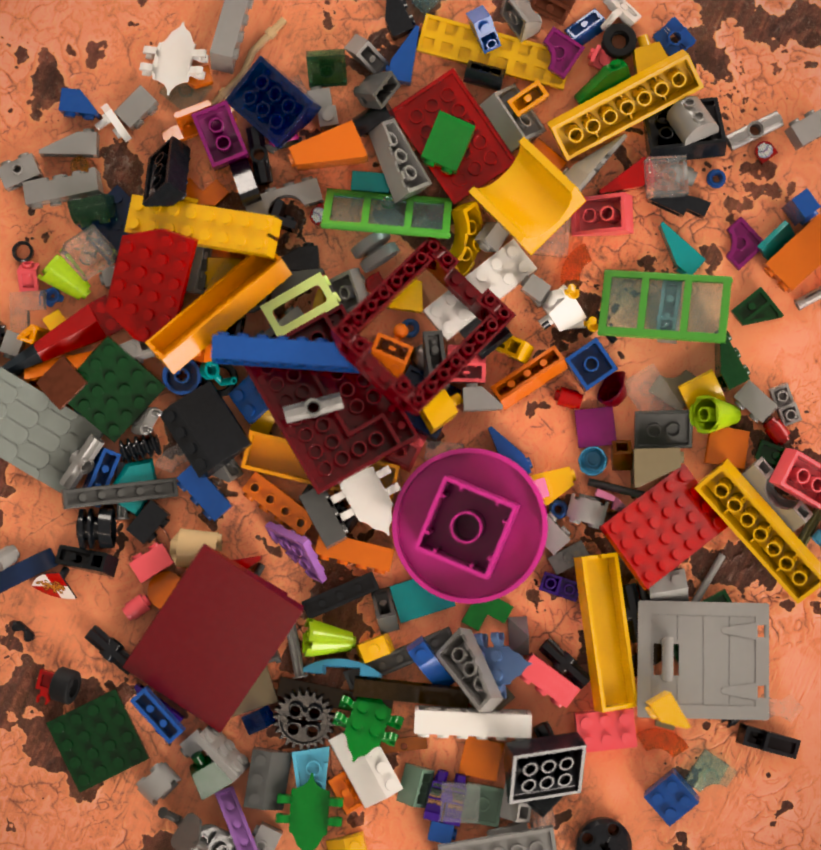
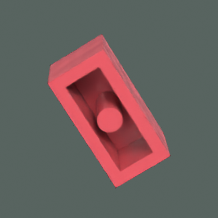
[129,542,174,583]

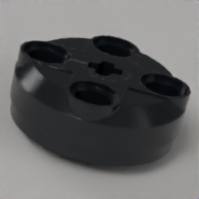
[575,817,632,850]

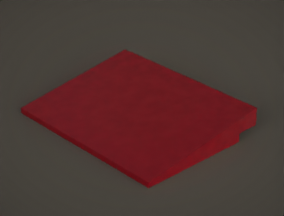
[244,304,420,495]
[122,544,304,733]

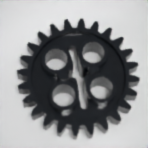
[273,688,336,750]

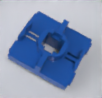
[652,17,697,56]

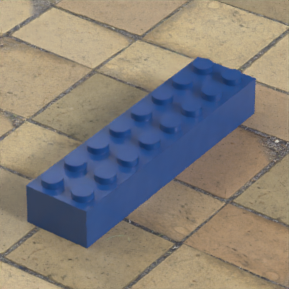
[211,332,371,374]

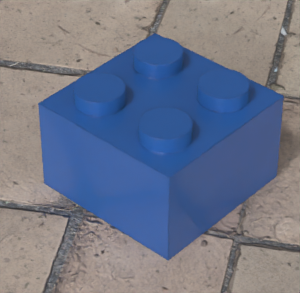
[565,337,618,392]
[644,767,699,827]

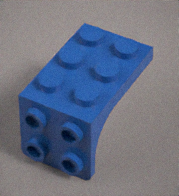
[228,375,268,424]

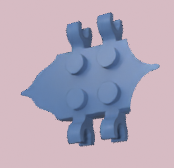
[474,632,532,699]

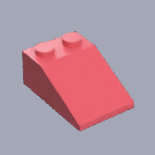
[571,192,634,237]

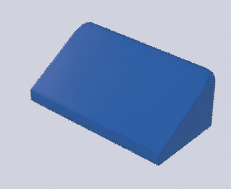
[564,8,606,45]

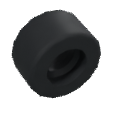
[601,23,637,60]
[49,667,81,705]

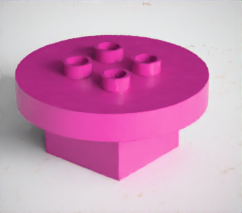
[392,448,548,604]

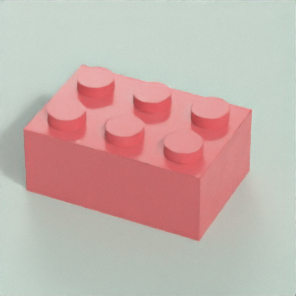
[768,448,821,510]
[519,652,580,708]
[574,708,637,753]

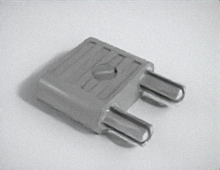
[131,407,163,435]

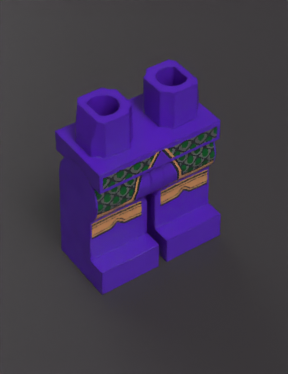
[423,769,467,827]

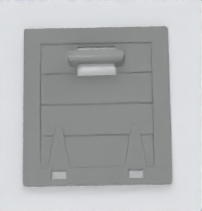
[637,600,769,720]

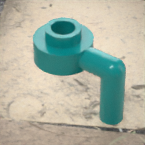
[200,361,237,386]

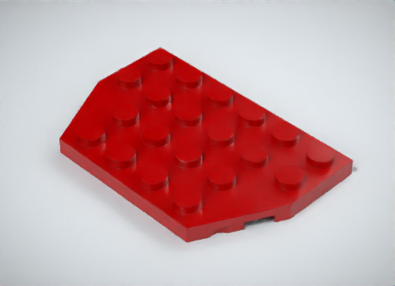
[105,228,198,343]

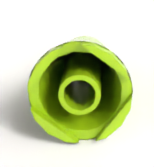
[37,248,91,300]
[689,395,741,434]
[302,618,356,657]

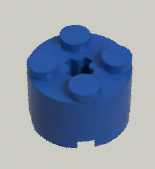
[162,360,202,396]

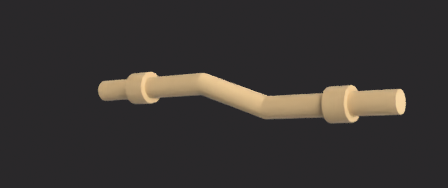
[210,17,287,106]

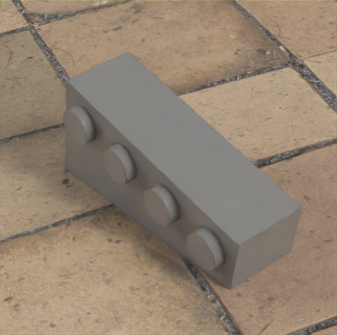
[210,0,254,74]
[368,118,432,203]
[22,167,104,209]
[435,627,503,713]

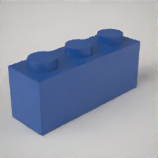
[781,188,821,226]
[82,447,121,508]
[177,465,233,521]
[130,686,186,744]

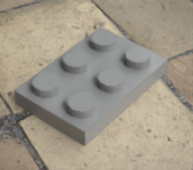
[194,725,250,782]

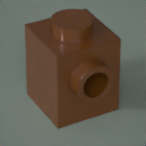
[611,440,633,471]

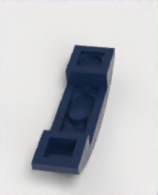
[0,548,59,594]

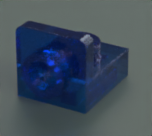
[241,705,275,735]

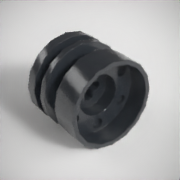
[76,508,116,549]

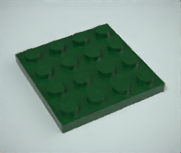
[68,335,166,443]
[46,688,150,793]

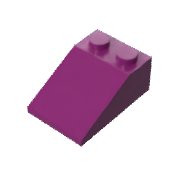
[191,100,250,171]

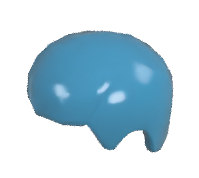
[578,446,607,476]

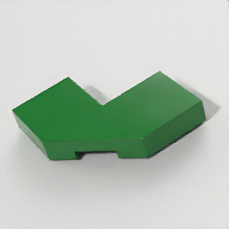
[461,598,513,631]

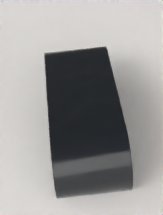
[229,158,262,207]

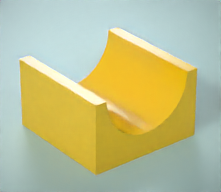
[468,137,586,255]

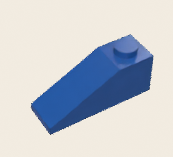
[385,25,419,86]
[488,426,533,474]
[406,636,455,686]

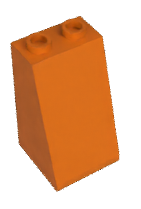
[287,120,368,171]
[762,213,821,293]

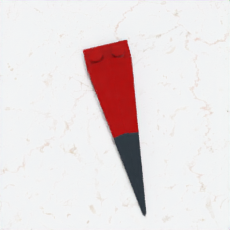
[1,295,124,373]

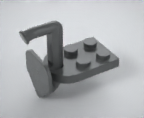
[158,807,236,850]

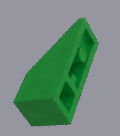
[574,59,631,105]

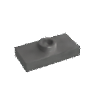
[547,540,589,575]

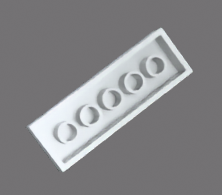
[423,239,538,342]
[414,705,532,741]

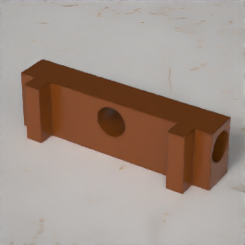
[380,736,428,754]

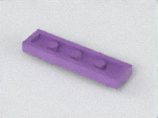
[215,786,258,850]

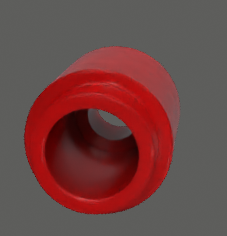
[553,386,583,410]
[763,416,790,445]

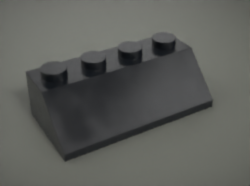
[142,136,191,207]

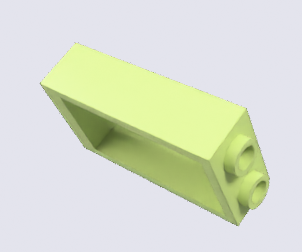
[260,272,341,336]

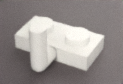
[601,0,642,31]
[94,103,132,142]

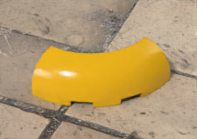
[450,201,483,277]

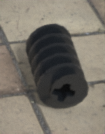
[119,433,162,463]

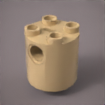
[169,528,223,568]

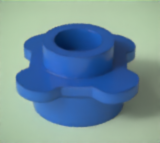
[42,287,64,307]

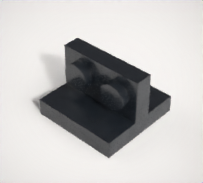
[268,199,299,240]

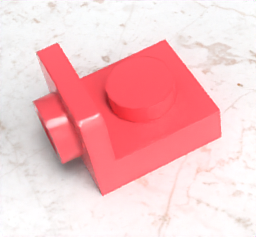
[587,45,616,71]
[17,261,40,292]

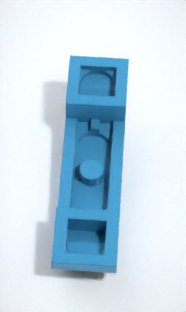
[303,658,383,678]

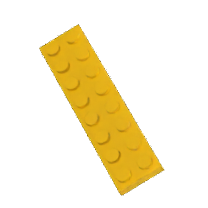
[416,13,568,91]

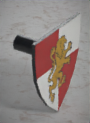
[32,566,77,599]

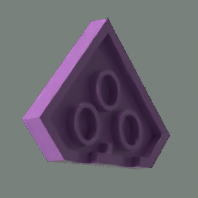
[265,521,327,584]

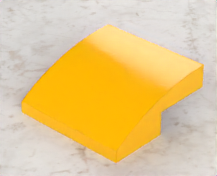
[678,369,726,410]

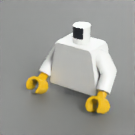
[538,284,599,332]

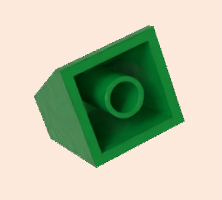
[421,110,475,175]

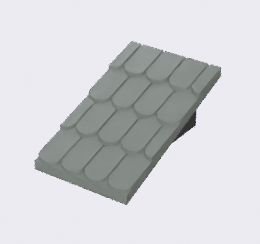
[0,366,104,493]

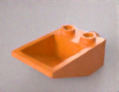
[371,323,416,378]

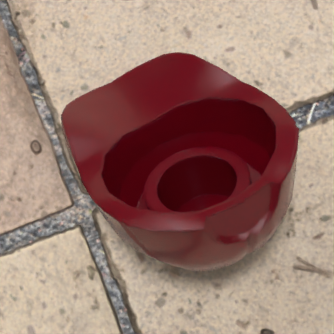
[597,371,627,407]

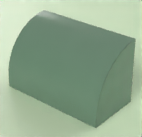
[396,763,435,808]

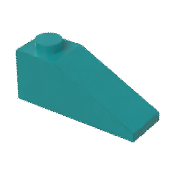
[658,222,706,274]

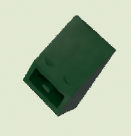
[715,330,750,392]

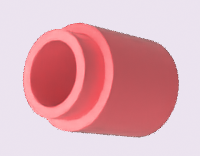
[122,594,152,621]

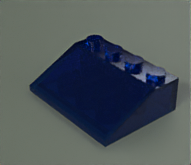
[225,56,322,148]

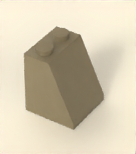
[630,448,684,488]

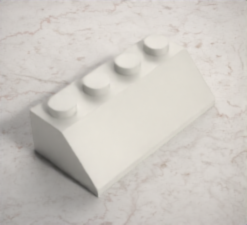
[328,731,403,808]

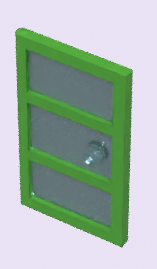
[320,188,452,239]
[598,269,733,344]

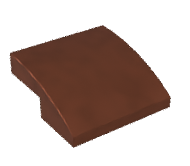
[531,0,576,25]
[36,355,88,410]

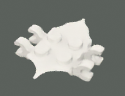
[139,22,209,96]
[330,465,401,536]

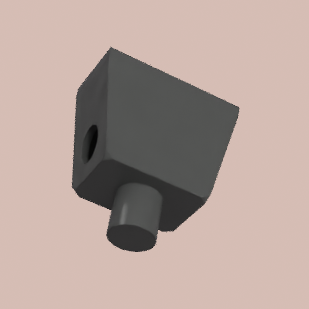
[353,71,401,109]

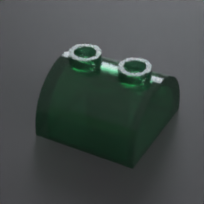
[306,49,347,88]
[67,194,116,228]

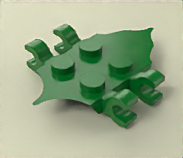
[332,695,404,762]
[275,773,344,850]

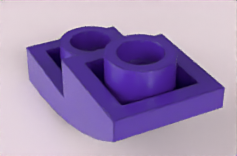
[539,571,578,602]

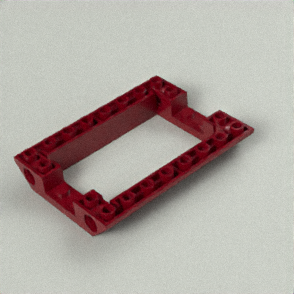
[330,237,516,415]

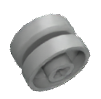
[351,233,400,273]

